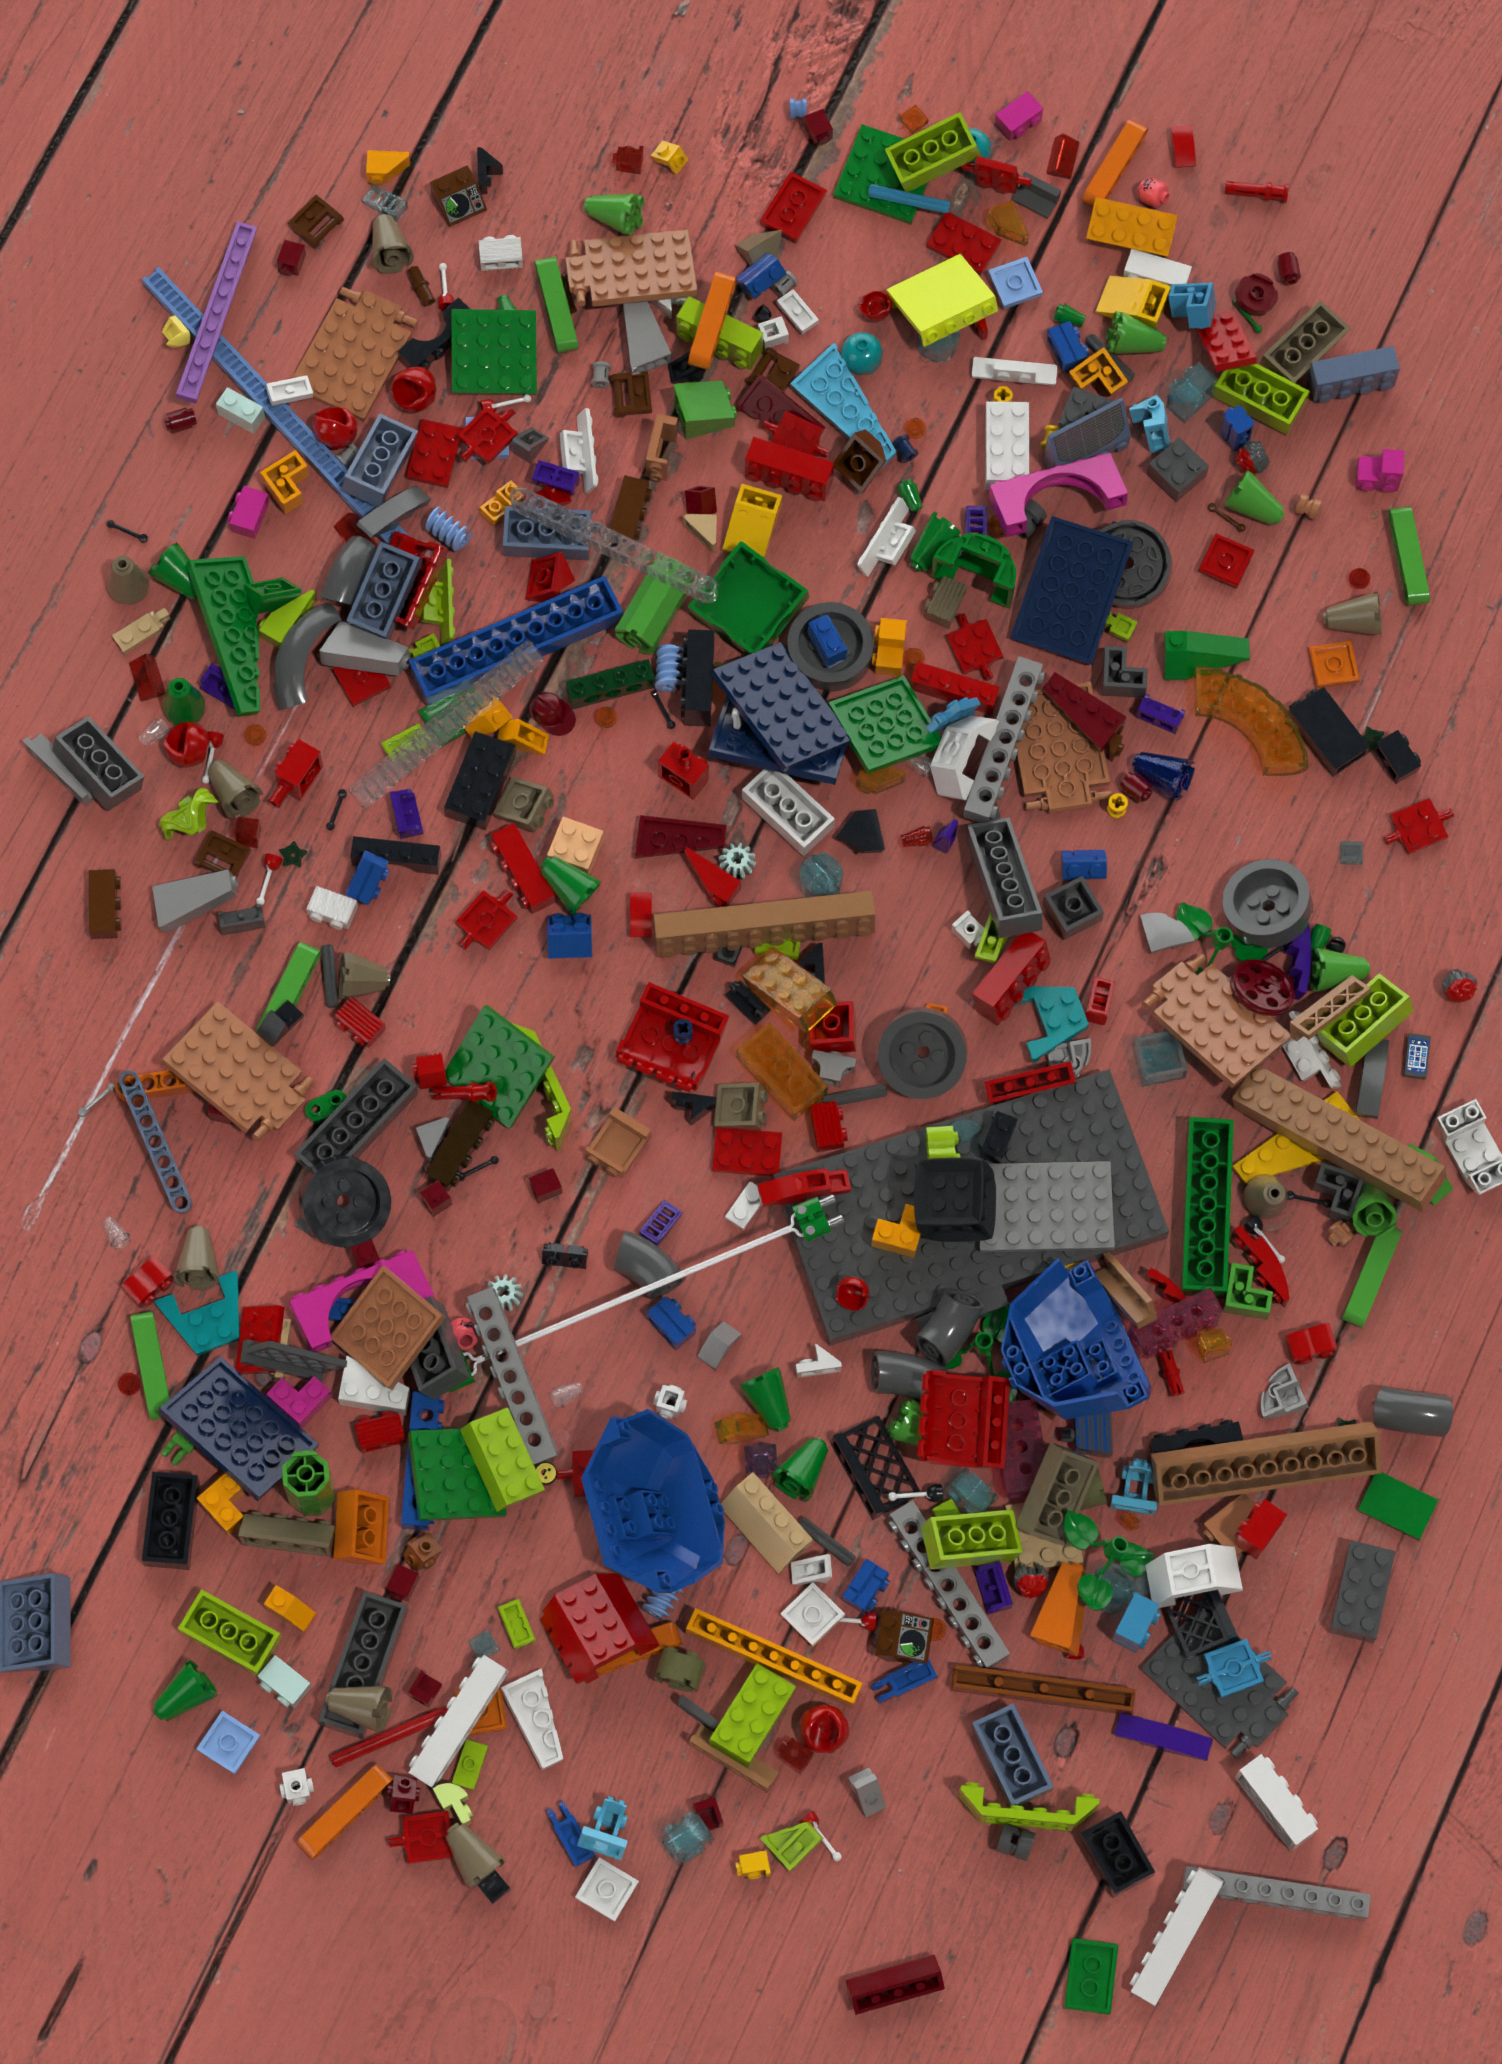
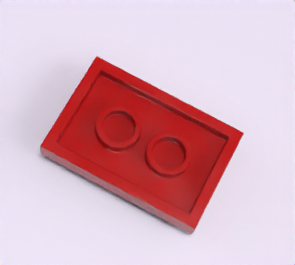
[760,171,827,243]
[926,212,1002,276]
[406,419,463,488]
[712,1127,782,1177]
[235,1305,285,1375]

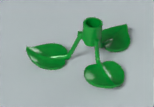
[1176,902,1271,975]
[945,1306,1017,1408]
[1063,1510,1155,1611]

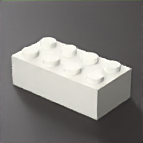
[985,402,1029,490]
[742,769,835,856]
[1235,1754,1318,1852]

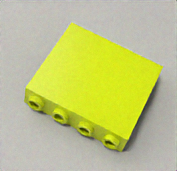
[886,254,998,347]

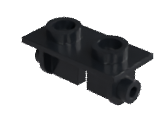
[725,980,771,1025]
[542,1242,588,1269]

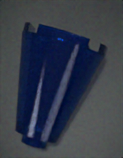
[1132,752,1195,801]

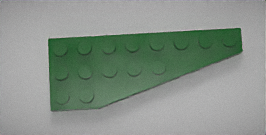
[186,556,260,716]

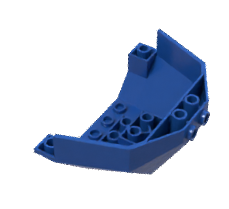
[1001,1258,1152,1420]
[581,1409,725,1593]

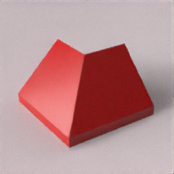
[525,552,575,603]

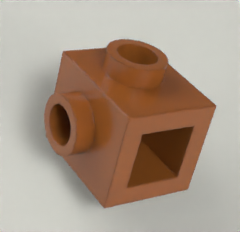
[403,1532,443,1572]

